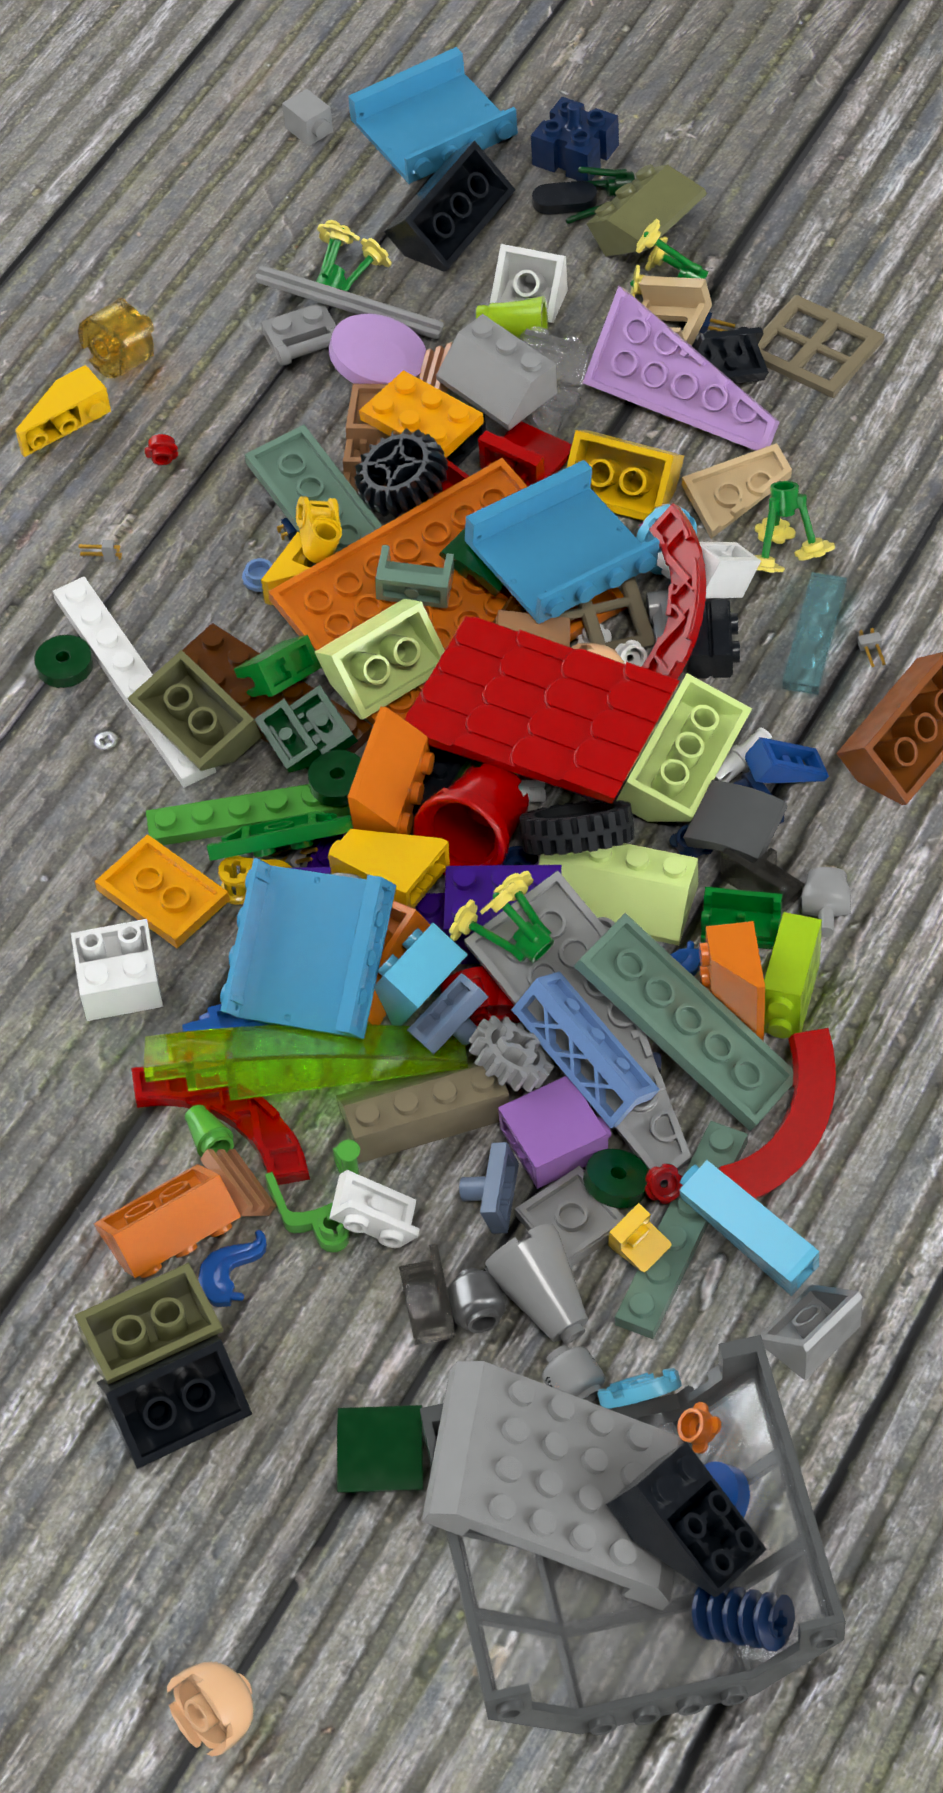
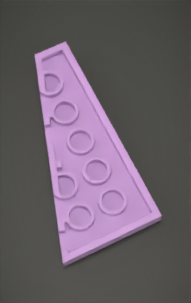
[582,286,779,450]

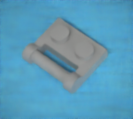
[261,303,336,366]

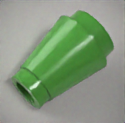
[185,1105,234,1157]

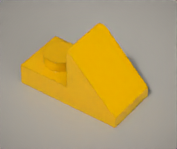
[261,532,313,605]
[608,1203,672,1272]

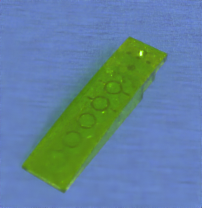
[144,1024,468,1101]

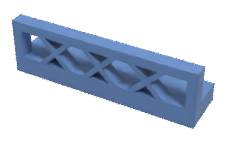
[511,971,660,1129]

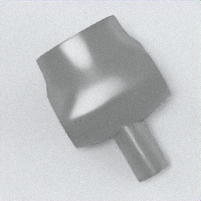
[802,867,851,937]

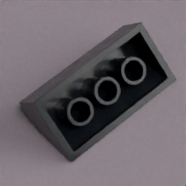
[384,140,516,272]

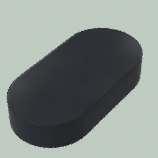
[532,181,597,214]

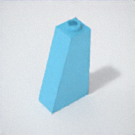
[679,1160,819,1296]

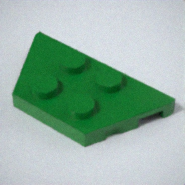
[207,811,353,861]

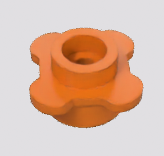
[677,1402,721,1454]

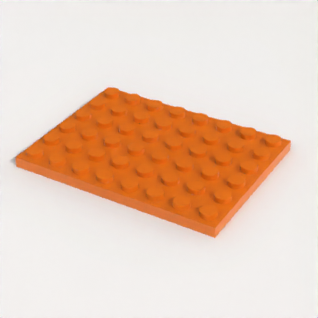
[268,458,627,725]

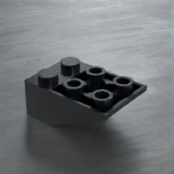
[606,1442,767,1597]

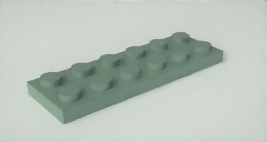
[245,425,383,553]
[574,913,793,1131]

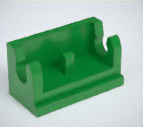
[234,635,322,697]
[701,887,782,950]

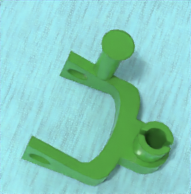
[265,1139,360,1253]

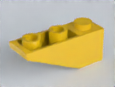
[15,365,111,457]

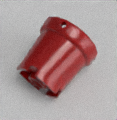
[413,763,529,876]

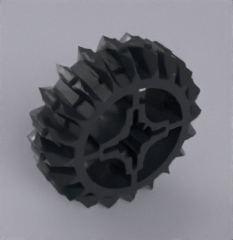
[354,428,449,518]

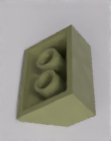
[586,164,707,257]
[127,650,262,771]
[75,1262,223,1385]

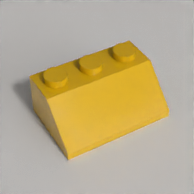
[566,430,685,521]

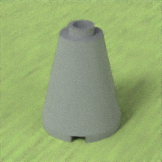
[484,1224,588,1344]

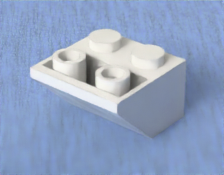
[657,542,761,599]
[71,919,163,1021]

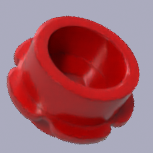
[145,434,178,465]
[645,1163,683,1204]

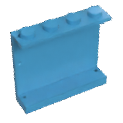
[348,47,518,184]
[465,460,660,624]
[220,858,396,1039]

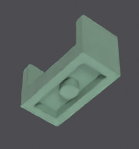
[375,545,454,609]

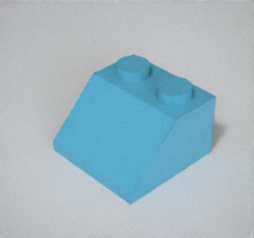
[375,923,468,1030]

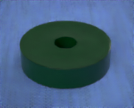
[34,635,93,688]
[308,750,361,806]
[583,1149,649,1208]

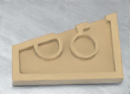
[681,443,792,539]

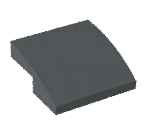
[684,780,788,864]

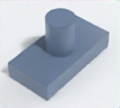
[407,973,488,1055]
[459,1142,519,1234]

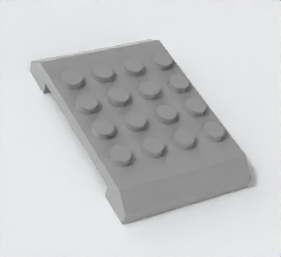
[422,1361,684,1610]

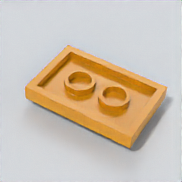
[359,370,484,458]
[94,834,230,948]

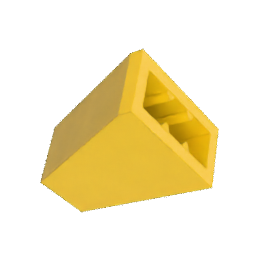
[328,829,450,908]

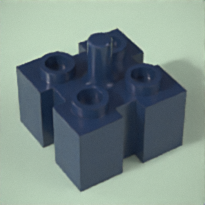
[531,97,619,181]

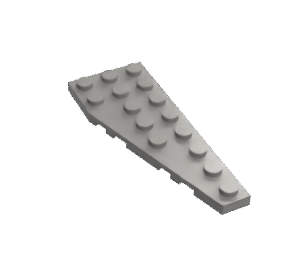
[464,871,692,1184]

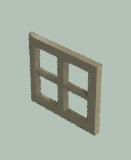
[758,295,885,398]
[558,576,655,650]

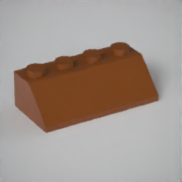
[836,652,943,805]

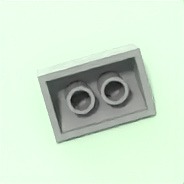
[436,314,558,430]

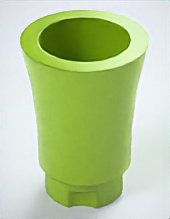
[476,296,548,343]

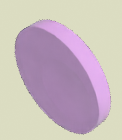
[329,314,426,384]

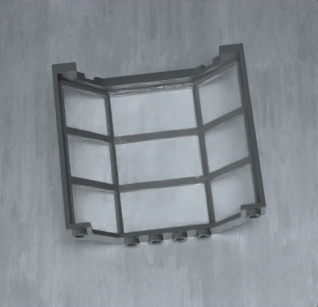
[420,1335,846,1735]

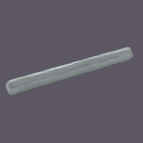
[256,265,444,339]

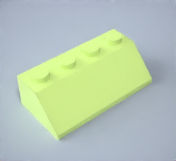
[616,673,752,822]
[539,843,698,946]

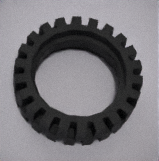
[519,800,634,855]

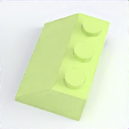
[315,599,445,720]

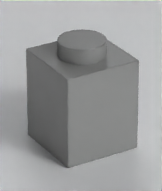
[282,89,333,146]

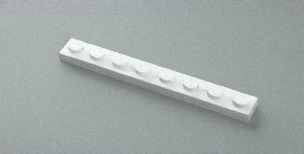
[53,577,216,788]

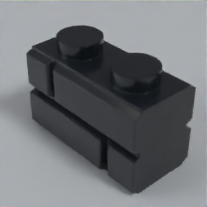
[688,598,740,679]

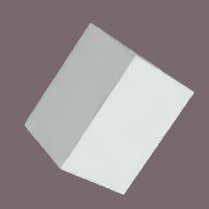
[490,244,568,323]

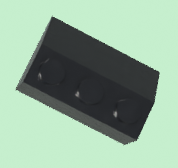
[97,1335,252,1469]

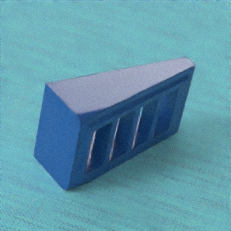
[745,737,829,783]

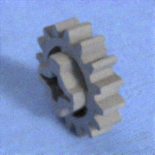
[469,1016,554,1092]

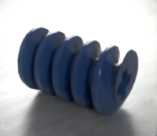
[692,1586,795,1651]

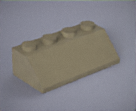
[336,1055,509,1164]

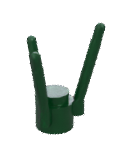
[566,166,635,224]

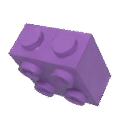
[498,1076,611,1189]

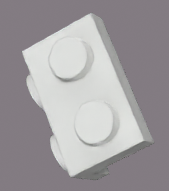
[330,1170,420,1248]

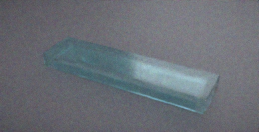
[782,572,847,695]

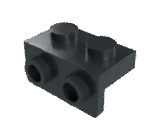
[694,327,769,384]

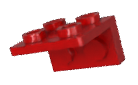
[478,421,572,486]

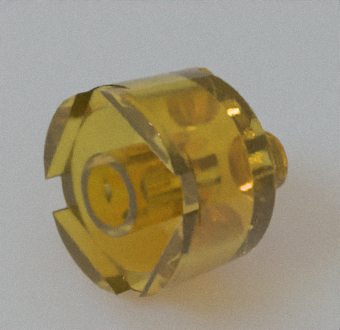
[78,298,154,379]

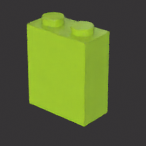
[764,912,822,1039]

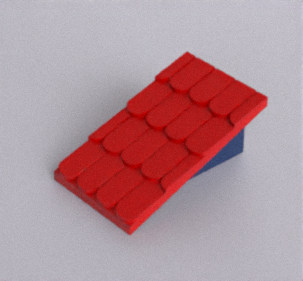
[404,616,680,804]

